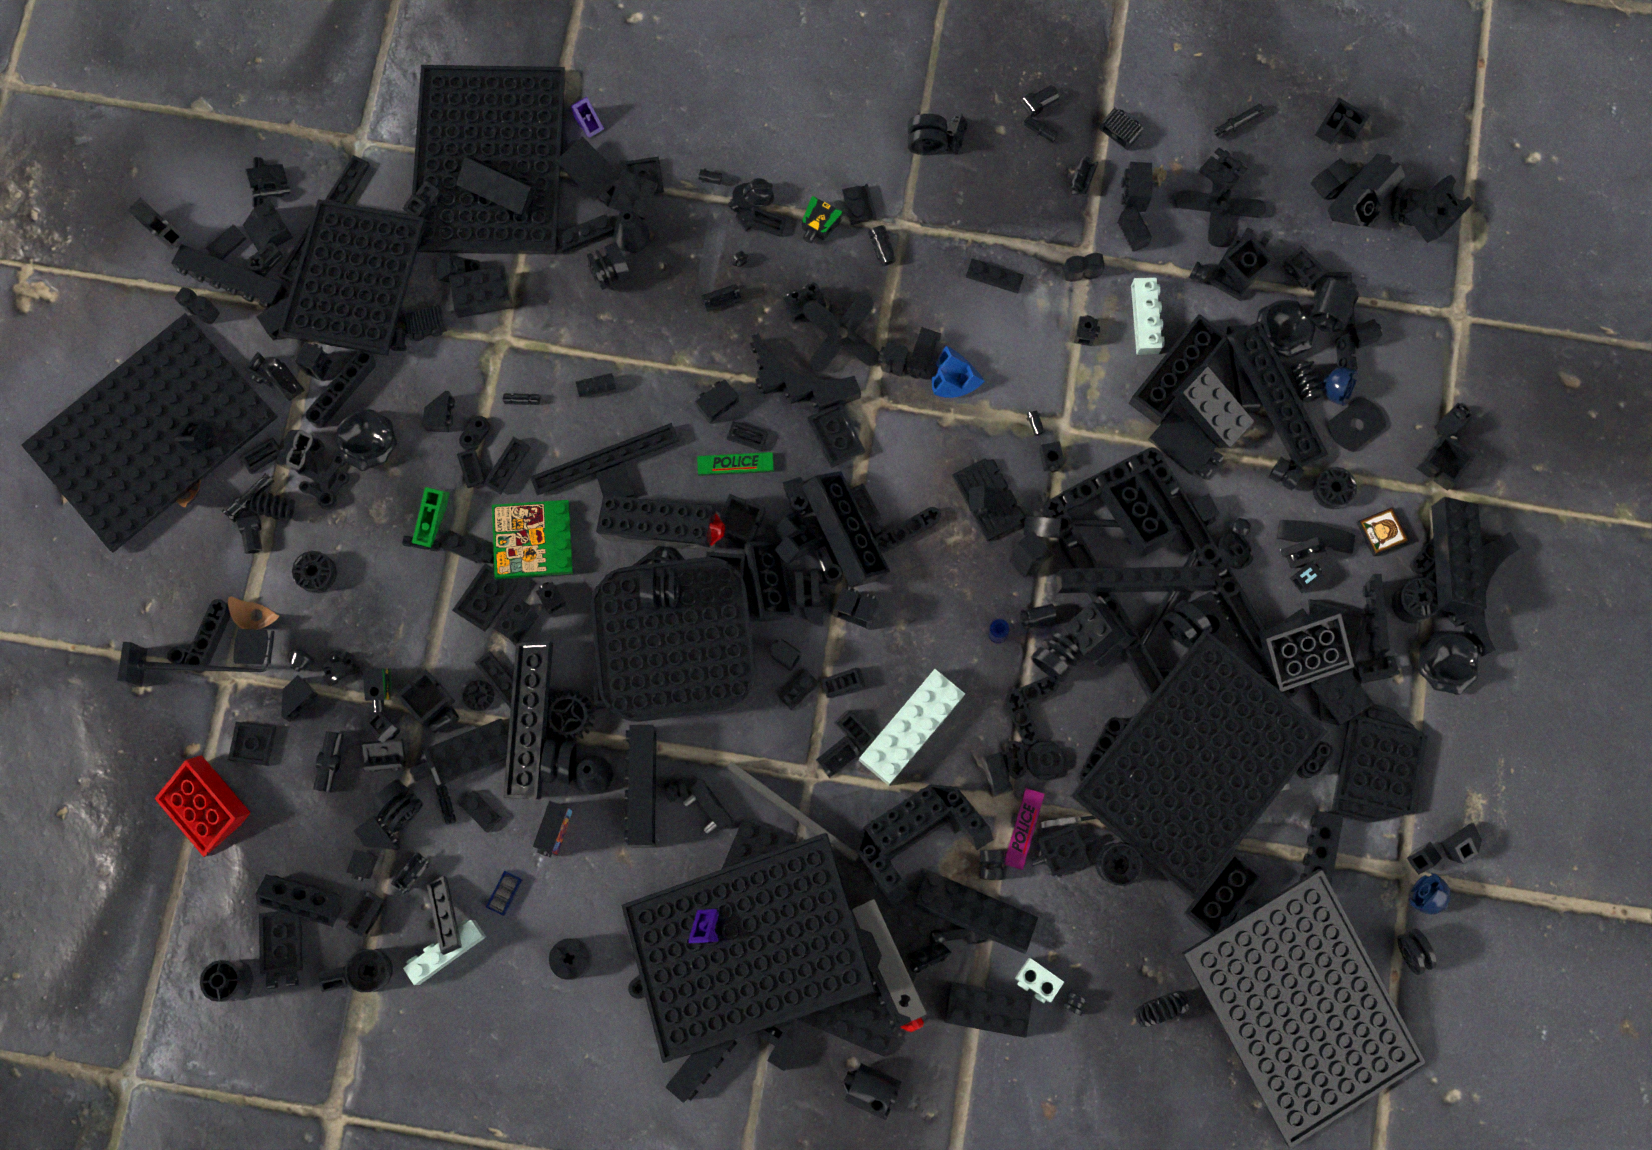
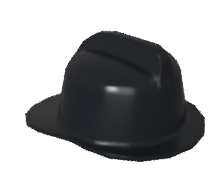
[732,178,774,209]

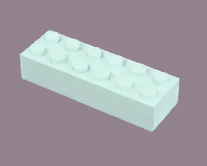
[859,669,965,786]

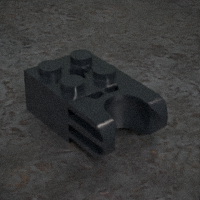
[1405,174,1474,243]

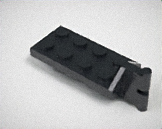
[410,718,508,787]

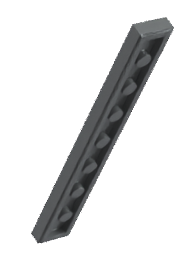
[727,761,859,862]

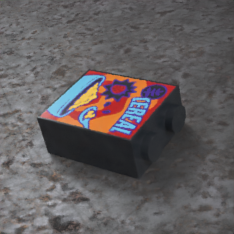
[533,801,574,858]

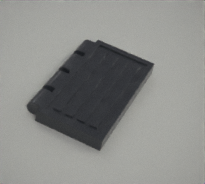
[952,458,1025,541]

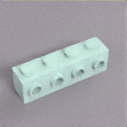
[1131,278,1165,355]
[403,919,486,985]

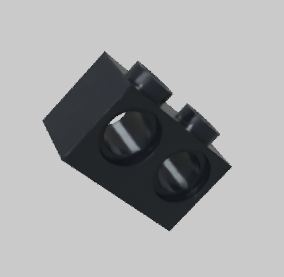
[295,342,332,381]

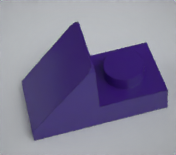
[688,909,719,943]

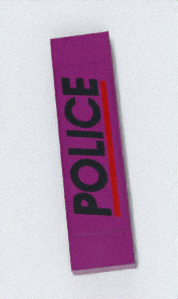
[1004,788,1045,870]

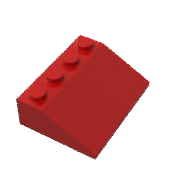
[155,755,251,857]

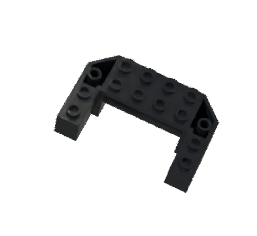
[857,784,994,905]

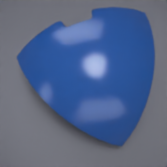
[932,346,985,398]

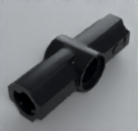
[313,731,344,793]

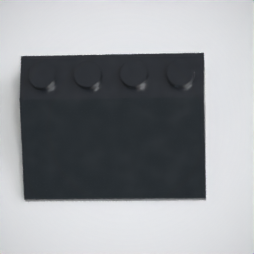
[1258,608,1354,692]

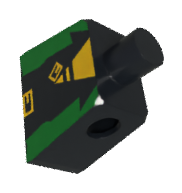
[802,196,843,243]
[363,668,391,712]

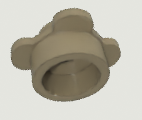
[1152,165,1167,186]

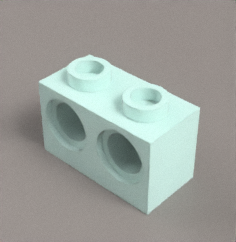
[1015,958,1064,1003]

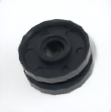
[1312,467,1357,510]
[292,550,337,593]
[1397,929,1437,975]

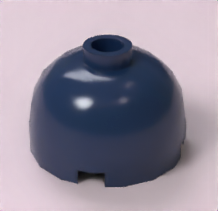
[1323,367,1358,406]
[1409,873,1451,915]

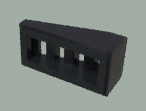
[821,667,865,698]
[834,710,876,752]

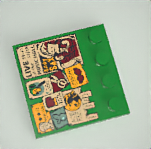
[492,500,573,579]

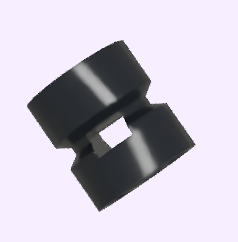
[1268,457,1305,491]
[979,850,1005,880]

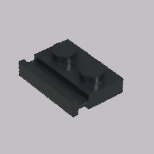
[842,184,876,225]

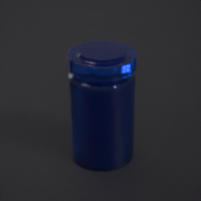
[989,619,1009,644]

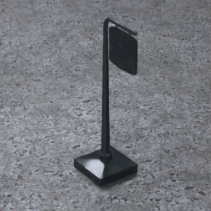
[117,629,275,687]

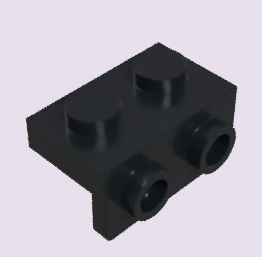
[362,738,406,772]

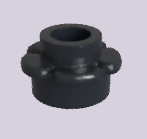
[731,251,748,267]

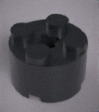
[549,938,592,980]

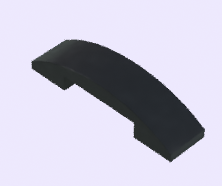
[1277,520,1355,554]

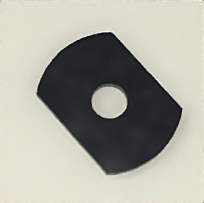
[1328,397,1386,452]

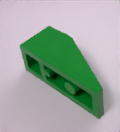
[412,487,450,547]

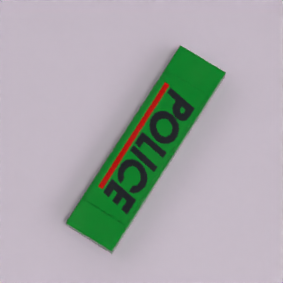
[697,452,774,476]

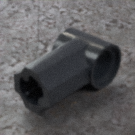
[1021,85,1059,117]
[237,514,263,554]
[815,546,842,586]

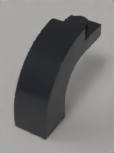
[127,197,185,250]

